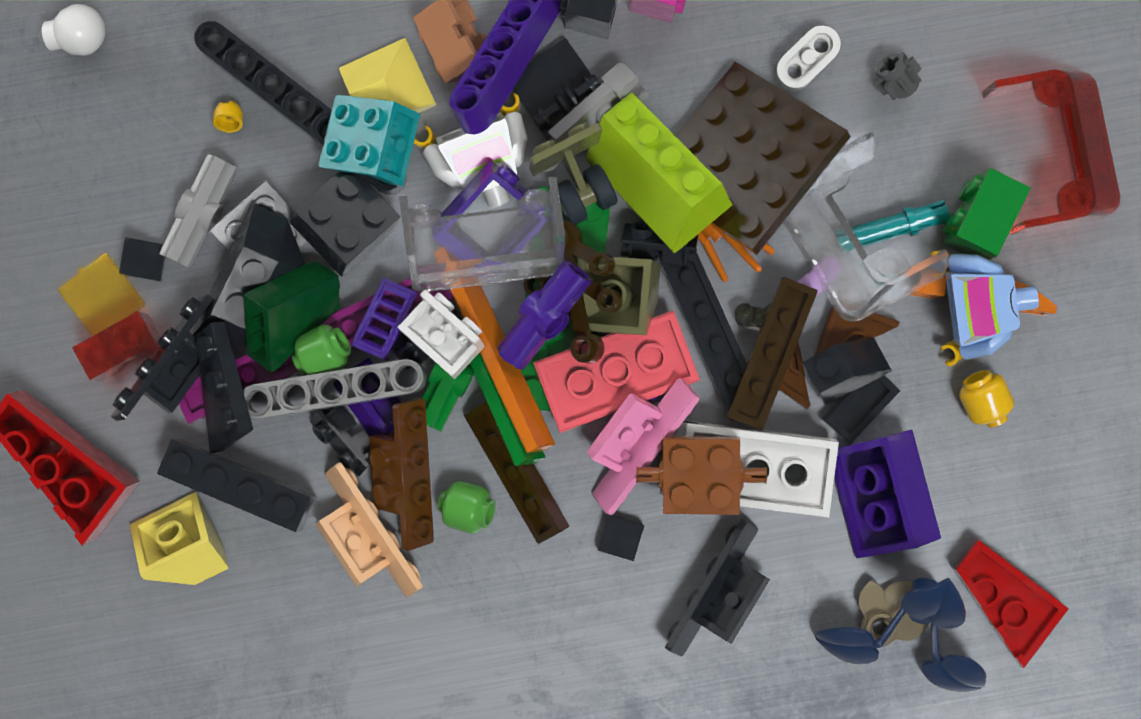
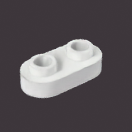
[776,26,841,91]

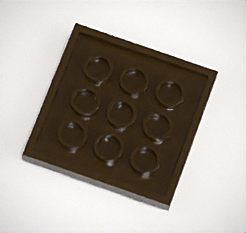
[676,62,851,255]

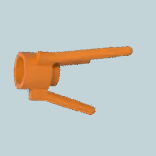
[698,224,775,282]

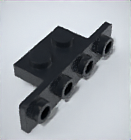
[111,294,213,421]
[665,519,770,657]

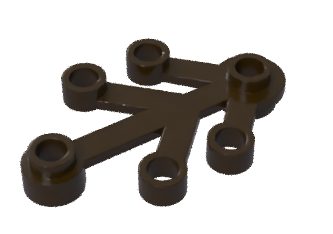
[524,220,623,364]

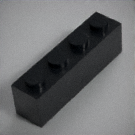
[157,439,317,532]

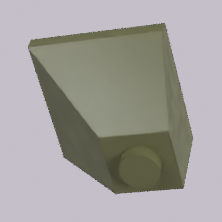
[572,257,661,336]

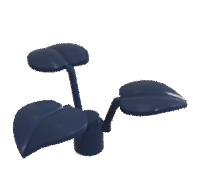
[814,578,987,692]

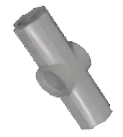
[159,154,238,268]

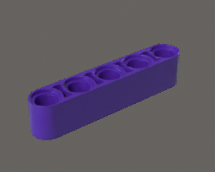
[449,0,561,135]

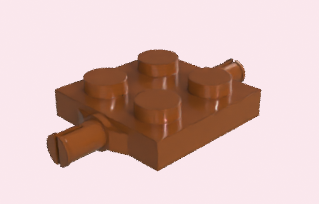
[636,436,767,515]

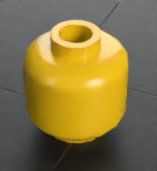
[959,370,1015,428]

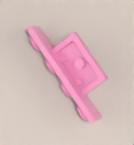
[587,378,699,515]

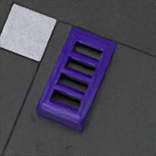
[351,278,418,361]

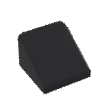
[119,237,166,282]

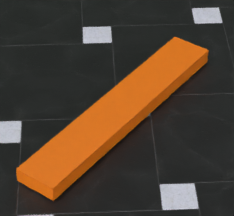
[433,246,555,453]

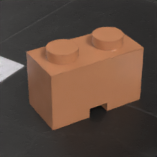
[413,0,487,84]

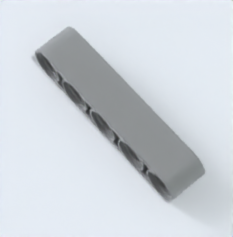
[243,359,427,419]

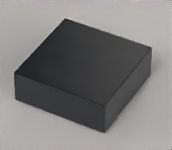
[598,514,644,561]

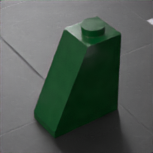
[243,260,340,372]

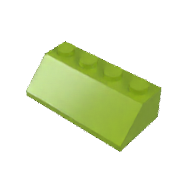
[585,92,732,254]

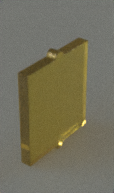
[58,253,146,341]

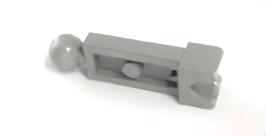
[531,62,649,172]

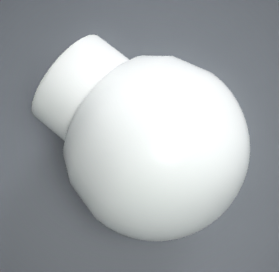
[42,4,106,56]

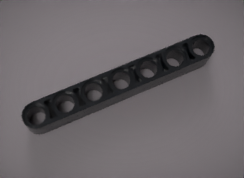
[194,21,407,195]

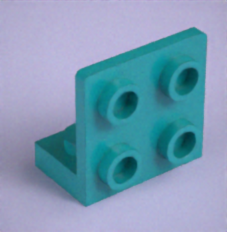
[319,95,421,187]

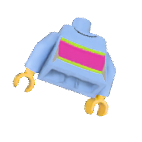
[929,251,1039,366]

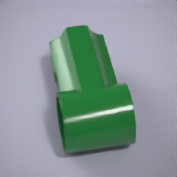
[422,363,474,432]

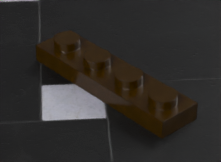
[726,276,818,431]
[464,401,570,544]

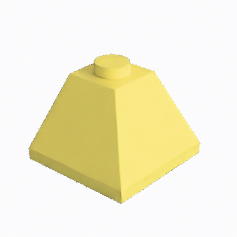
[339,38,436,113]
[129,492,229,585]

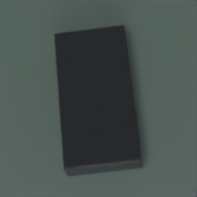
[821,375,900,445]

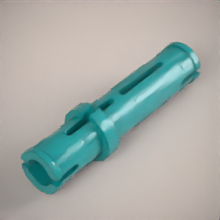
[835,199,950,254]

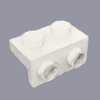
[398,290,485,380]

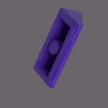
[333,358,401,436]

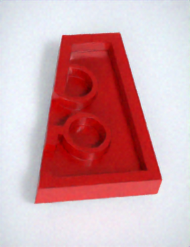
[954,539,1069,668]

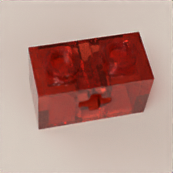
[72,311,161,382]

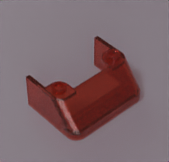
[982,69,1120,235]

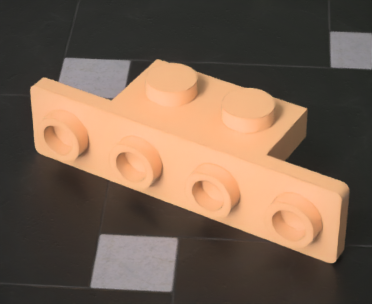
[315,462,423,597]

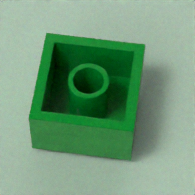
[942,168,1031,260]

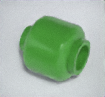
[292,324,351,375]
[437,481,496,534]

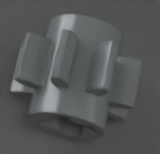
[874,52,922,100]

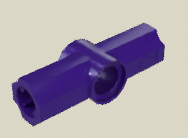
[497,260,592,370]

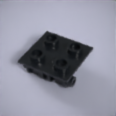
[513,38,601,140]

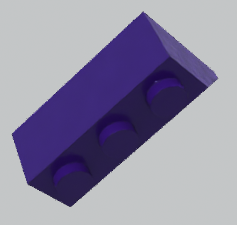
[834,429,942,559]

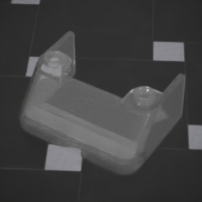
[783,131,949,321]
[399,176,565,292]

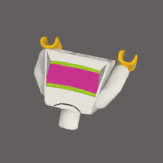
[414,93,528,208]

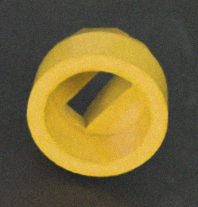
[213,101,244,133]

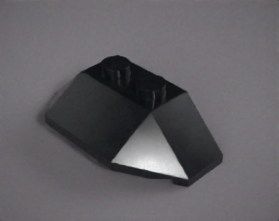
[191,203,305,349]

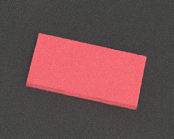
[533,310,700,433]

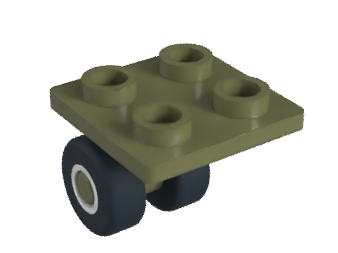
[529,122,618,225]

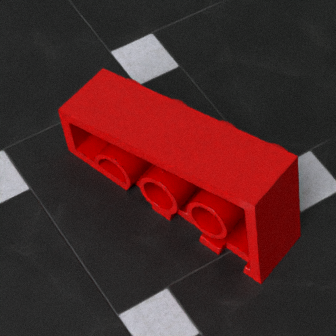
[0,390,140,546]

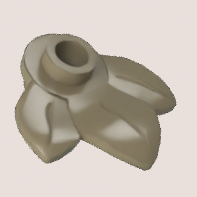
[858,580,929,647]

